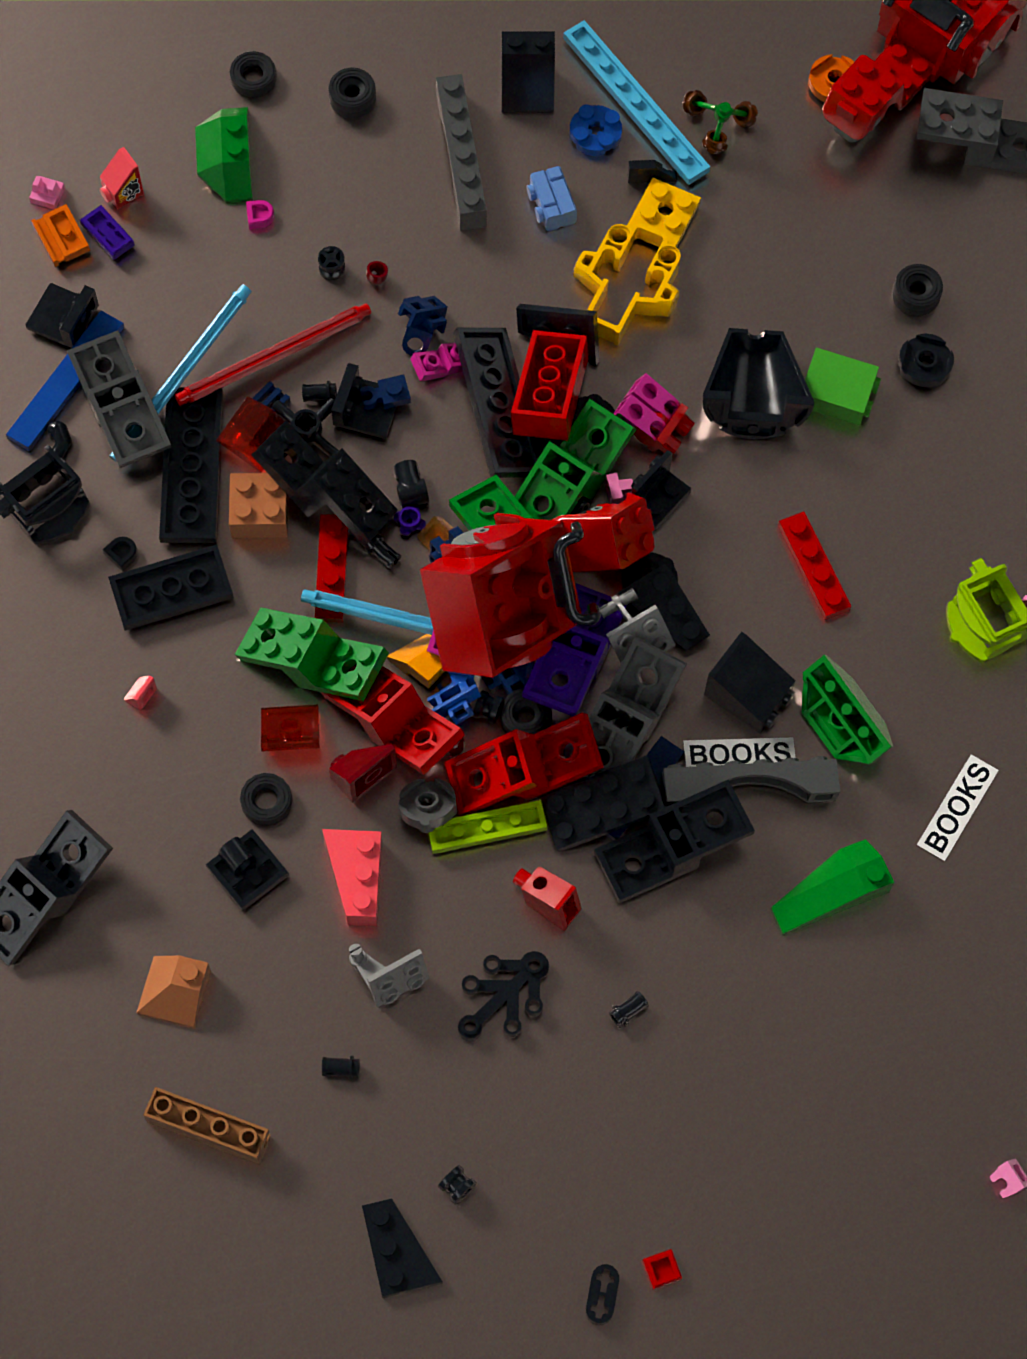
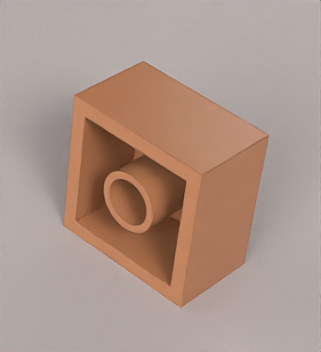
[229,473,288,539]

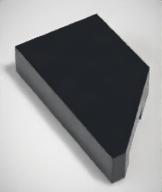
[627,160,677,183]

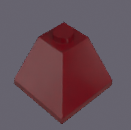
[329,744,397,803]

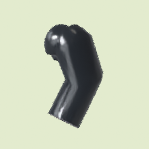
[48,421,72,459]

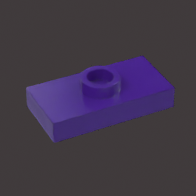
[80,205,135,260]

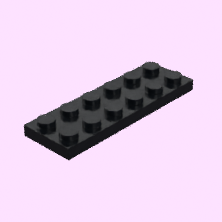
[453,327,540,478]
[159,387,223,543]

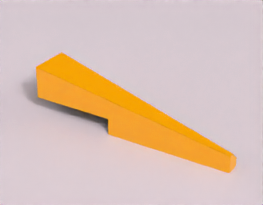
[387,634,445,689]

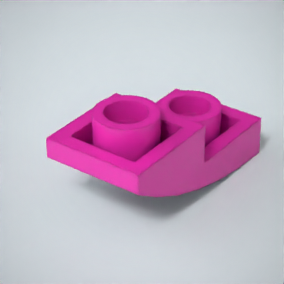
[410,342,463,381]

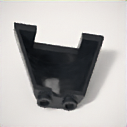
[703,328,814,439]

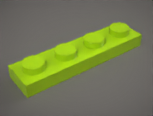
[428,800,547,854]

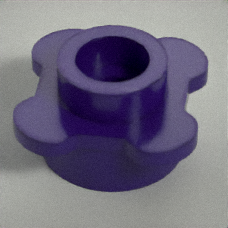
[394,506,426,536]

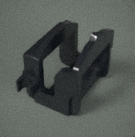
[0,445,90,544]

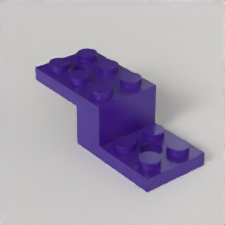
[522,583,628,717]

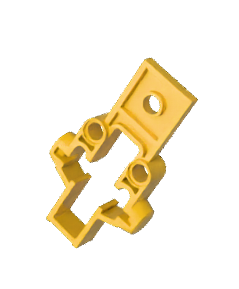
[573,178,701,346]

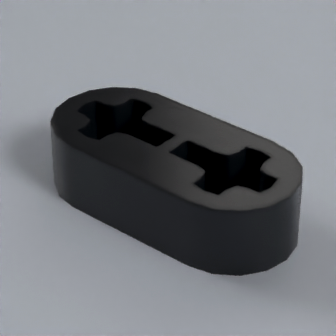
[586,1264,619,1325]

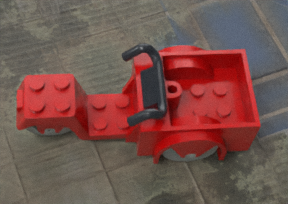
[822,0,1027,142]
[420,492,655,678]

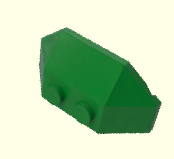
[195,107,253,203]
[802,655,893,764]

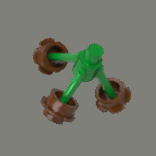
[682,90,758,154]

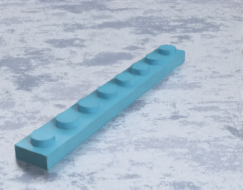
[563,20,710,185]

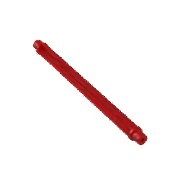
[175,303,371,406]

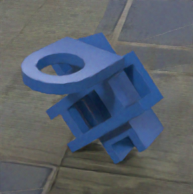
[427,671,481,725]

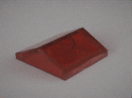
[216,396,285,473]
[261,704,320,752]

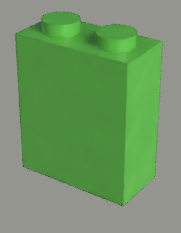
[805,347,881,426]

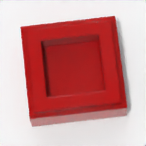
[642,1249,682,1290]

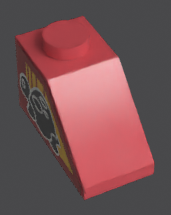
[99,147,144,210]

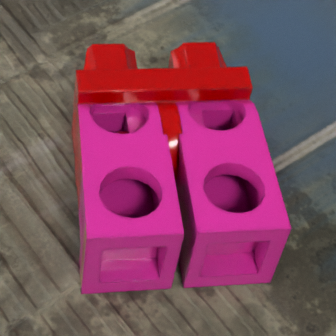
[613,373,695,454]

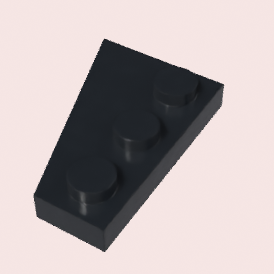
[516,304,600,365]
[617,563,710,651]
[362,1198,443,1298]

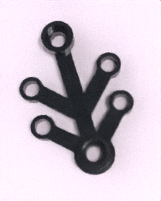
[458,951,549,1041]

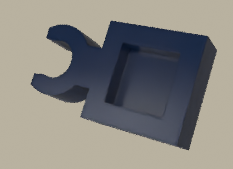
[360,374,411,410]

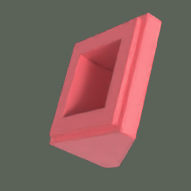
[124,676,157,710]

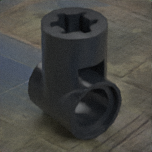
[393,460,429,509]

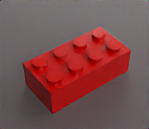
[511,330,589,441]

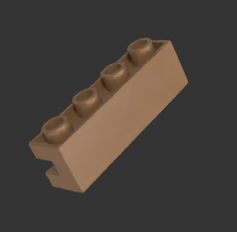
[143,1087,271,1165]

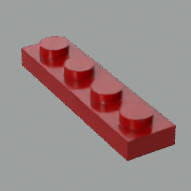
[778,511,852,620]
[315,514,348,623]

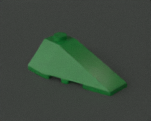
[771,839,894,935]

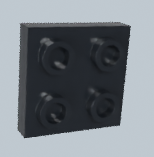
[206,829,289,911]

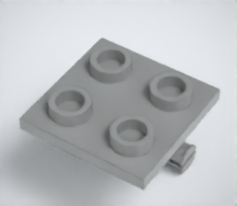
[599,588,675,663]
[349,944,429,1008]

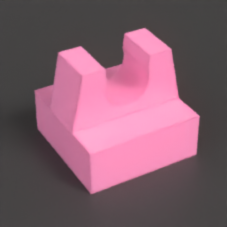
[29,176,65,210]
[605,473,633,504]
[990,1158,1027,1198]

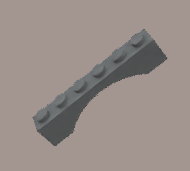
[436,74,487,230]
[660,756,841,807]

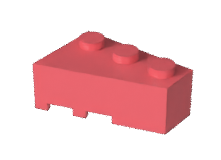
[322,829,382,927]

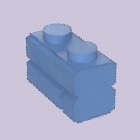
[526,166,577,231]

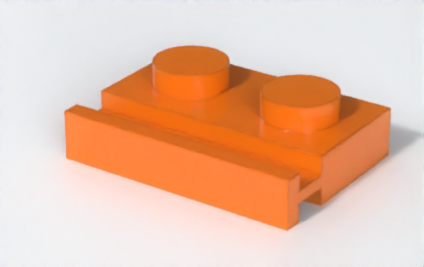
[31,204,91,267]

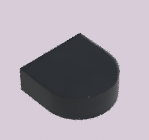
[102,537,138,571]

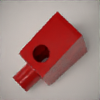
[513,867,582,931]

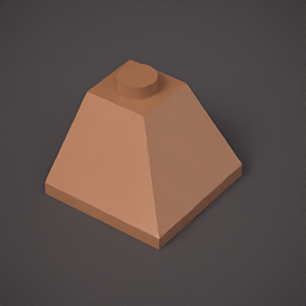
[136,955,211,1028]

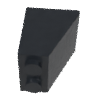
[501,31,555,112]
[704,631,796,733]

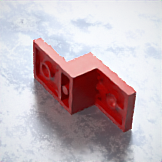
[321,665,465,775]
[444,712,604,816]

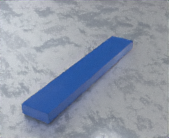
[6,310,124,452]

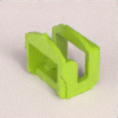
[947,558,1027,663]

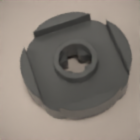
[398,778,458,833]

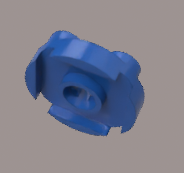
[569,104,622,156]

